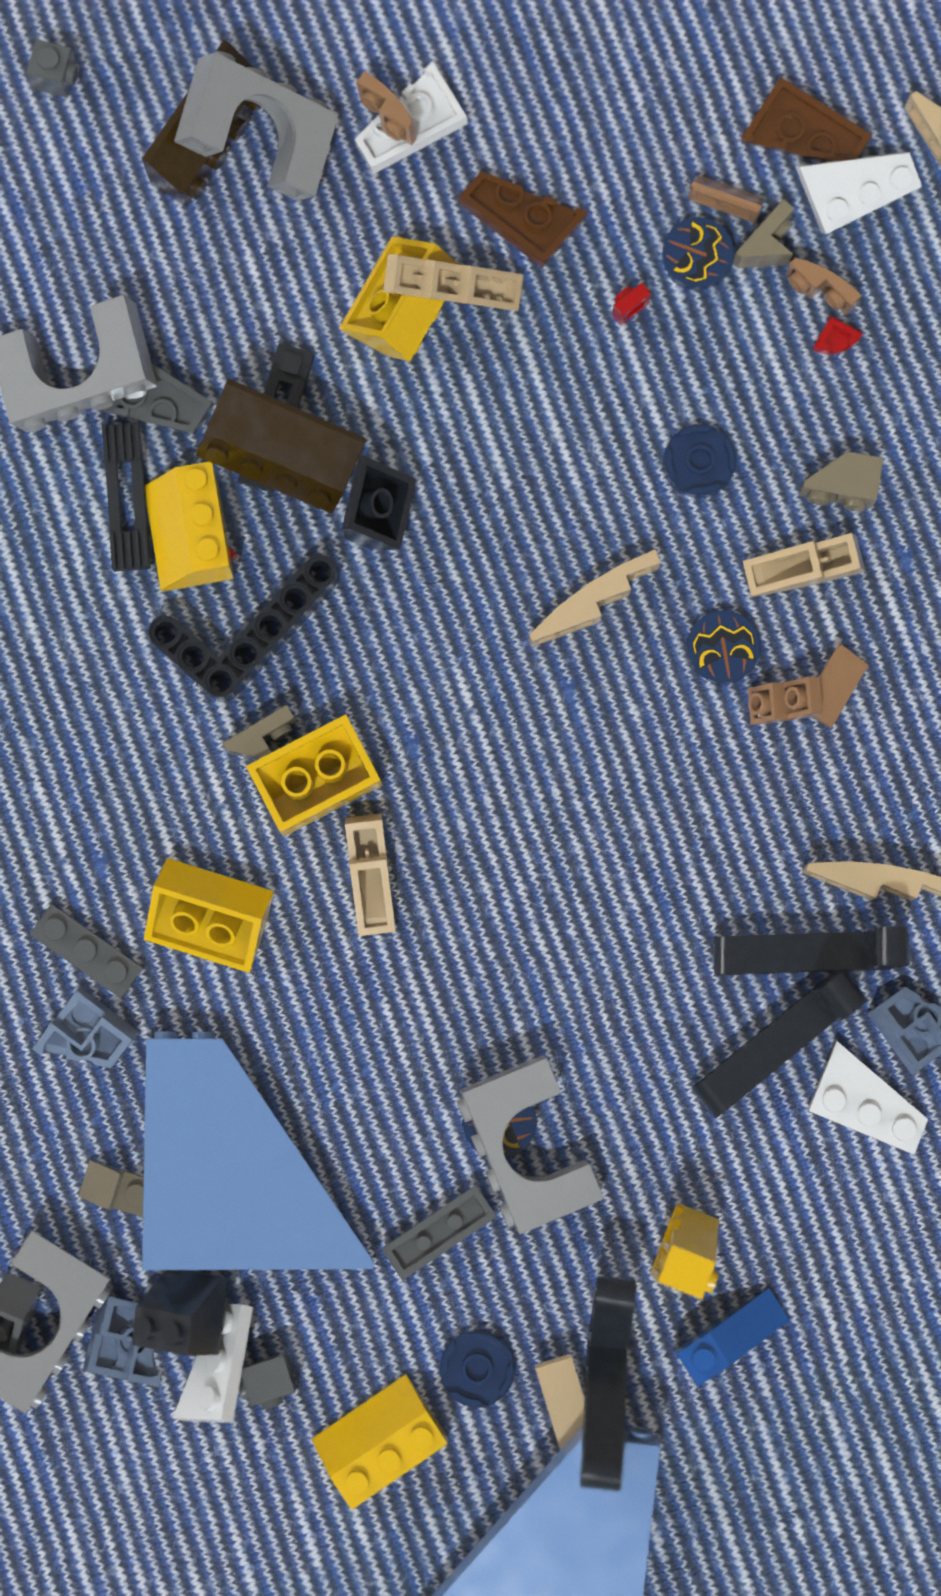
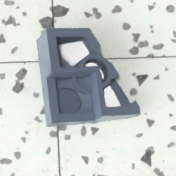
[32,987,140,1068]
[867,987,941,1075]
[82,1297,161,1387]

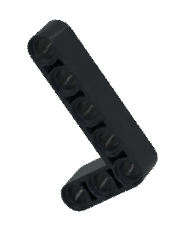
[148,554,338,703]
[713,926,911,975]
[691,969,868,1118]
[580,1276,636,1492]

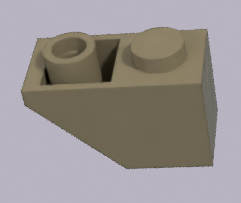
[799,451,884,512]

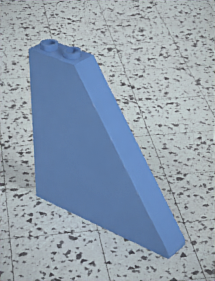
[142,1032,373,1270]
[431,1426,661,1596]

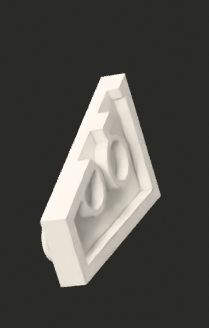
[354,61,468,174]
[795,152,922,234]
[807,1041,928,1154]
[173,1304,253,1423]

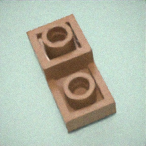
[356,71,416,145]
[786,258,862,316]
[748,676,823,725]

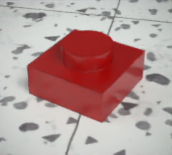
[612,283,651,326]

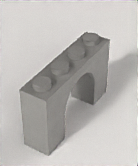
[174,51,339,201]
[0,295,157,432]
[456,1055,604,1235]
[0,1230,111,1414]

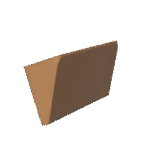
[688,175,764,223]
[811,644,868,728]

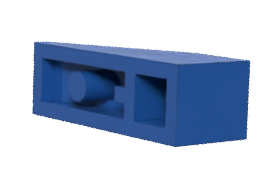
[674,1287,790,1386]

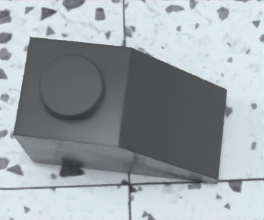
[0,1273,41,1354]

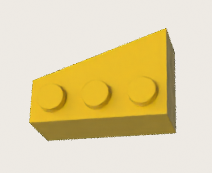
[650,1203,719,1299]

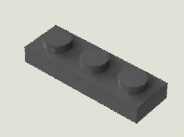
[30,904,144,999]
[381,1185,497,1281]

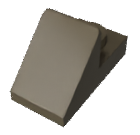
[733,199,795,269]
[223,705,297,760]
[78,1160,144,1217]

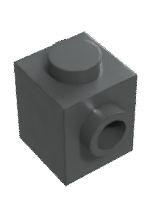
[26,39,79,98]
[239,1352,297,1410]

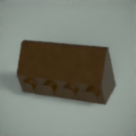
[142,40,261,207]
[196,378,366,514]

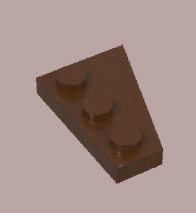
[740,77,872,163]
[457,171,588,269]

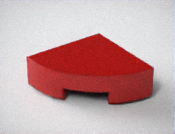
[812,316,863,355]

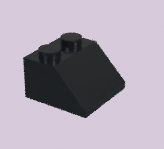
[342,455,416,550]
[132,1270,228,1356]

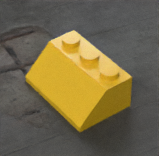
[339,236,458,362]
[144,462,234,592]
[246,714,382,837]
[143,858,274,973]
[311,1374,448,1510]

